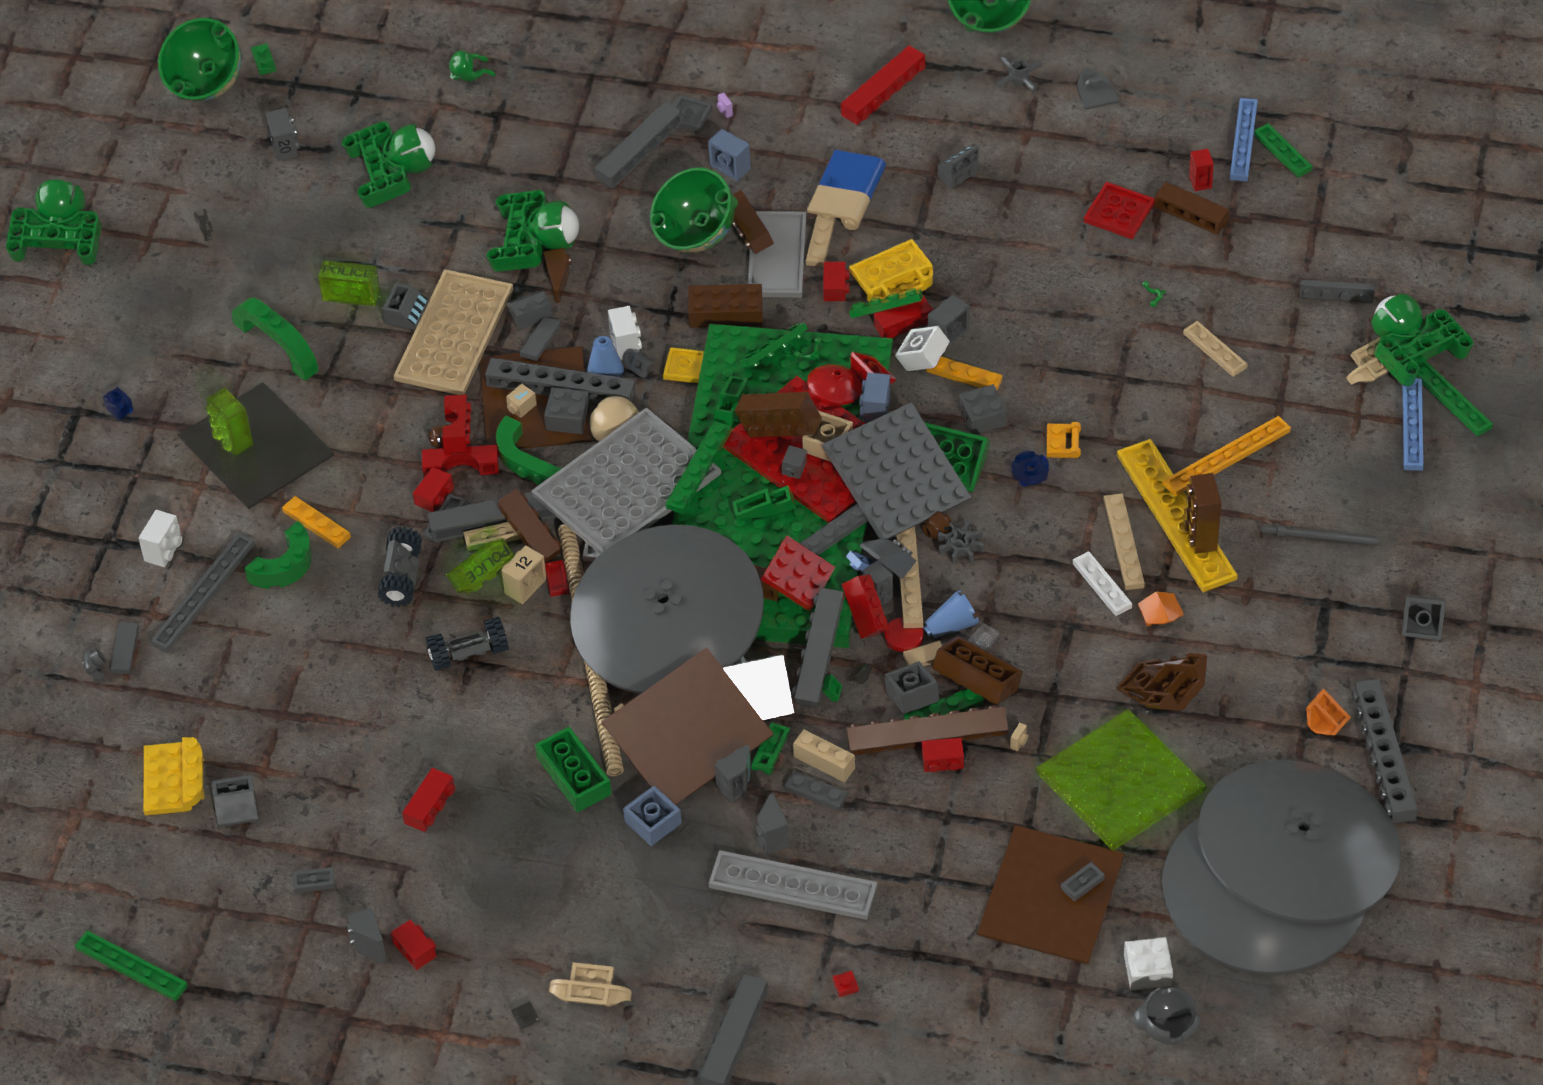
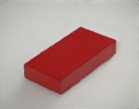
[545,560,569,597]

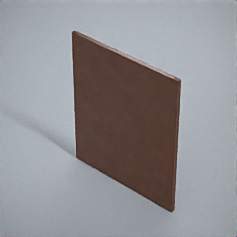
[480,346,592,449]
[601,647,774,805]
[977,825,1125,964]

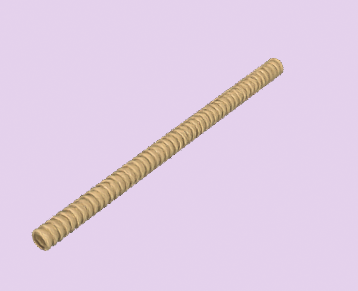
[558,524,624,776]

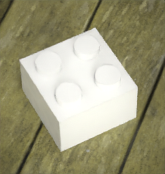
[608,306,642,360]
[895,326,950,371]
[139,510,182,567]
[1124,937,1173,990]

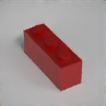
[874,295,933,338]
[842,575,889,639]
[402,768,455,832]

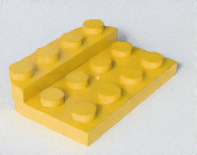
[849,239,933,302]
[144,737,205,815]

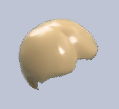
[589,396,639,441]

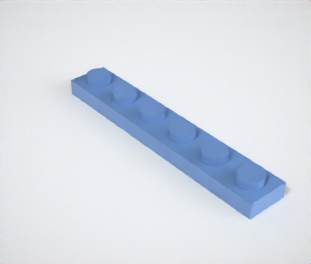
[1230,98,1258,182]
[1402,378,1423,471]

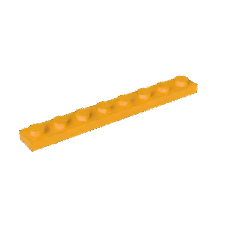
[1163,416,1291,497]

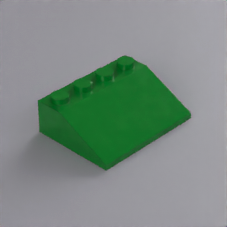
[924,422,991,492]

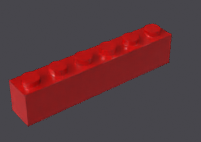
[841,45,926,125]

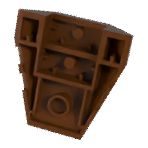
[1116,653,1207,711]

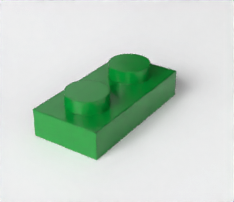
[251,43,276,75]

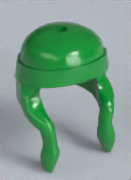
[449,50,496,82]

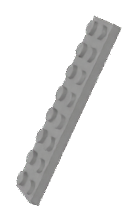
[709,850,877,920]

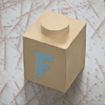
[506,384,537,418]

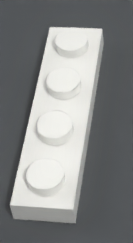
[1073,551,1132,616]

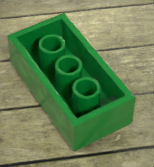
[535,726,612,813]

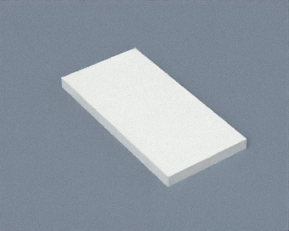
[723,655,794,720]

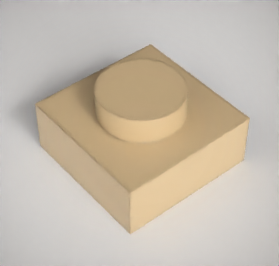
[1010,723,1028,751]

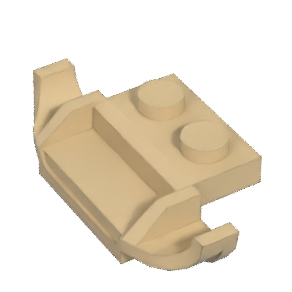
[1346,337,1389,385]
[549,963,632,1007]

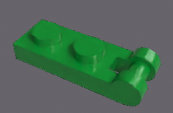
[751,722,790,775]

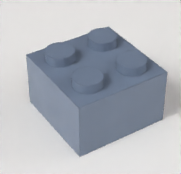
[708,129,751,181]
[860,373,890,423]
[623,786,682,846]

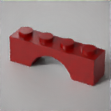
[442,395,472,453]
[422,445,499,477]

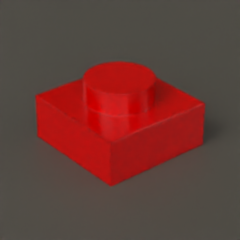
[832,971,859,997]

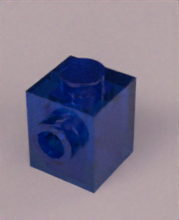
[103,387,134,420]

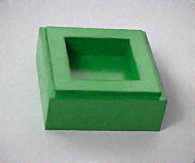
[822,674,842,702]

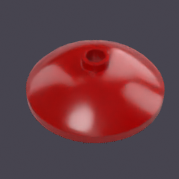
[807,364,862,405]

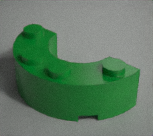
[245,521,312,589]

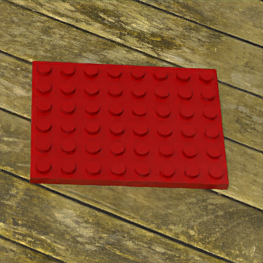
[723,376,866,523]

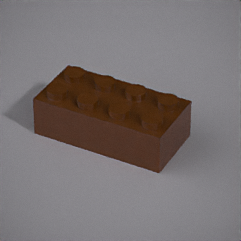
[688,284,763,328]
[735,392,822,437]
[1184,473,1222,554]
[932,635,1023,705]

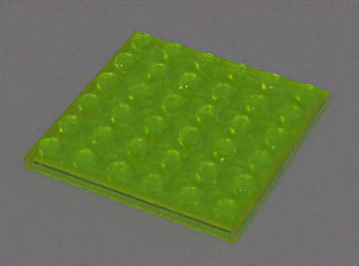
[1036,709,1206,851]

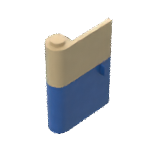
[807,150,886,230]

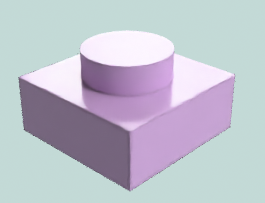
[717,93,733,118]

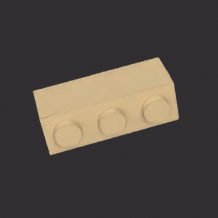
[793,730,855,783]

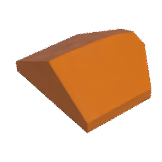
[1137,591,1183,626]
[1306,689,1351,736]

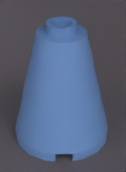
[587,336,624,377]
[923,590,980,639]

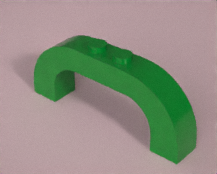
[232,297,319,381]
[496,415,562,485]

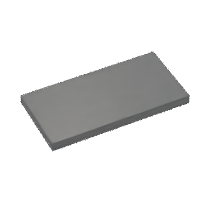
[748,211,807,298]

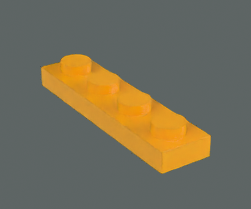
[927,357,1003,390]
[282,496,351,549]

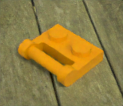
[1047,422,1081,458]

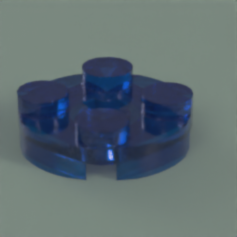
[1011,451,1049,487]

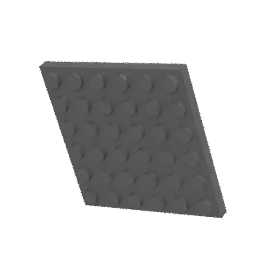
[822,403,971,539]

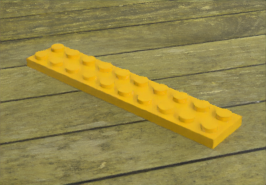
[1117,439,1238,593]

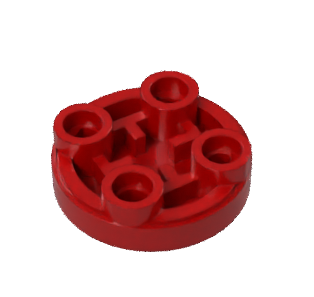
[884,617,923,652]

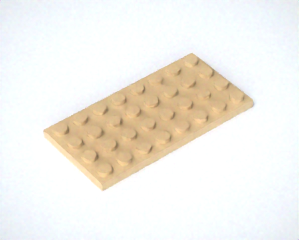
[394,269,513,395]

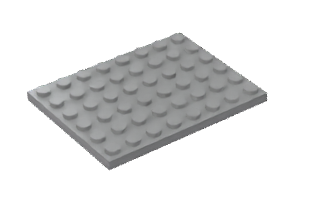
[531,408,721,554]

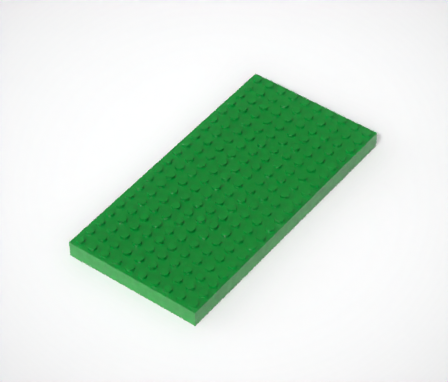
[659,324,893,648]

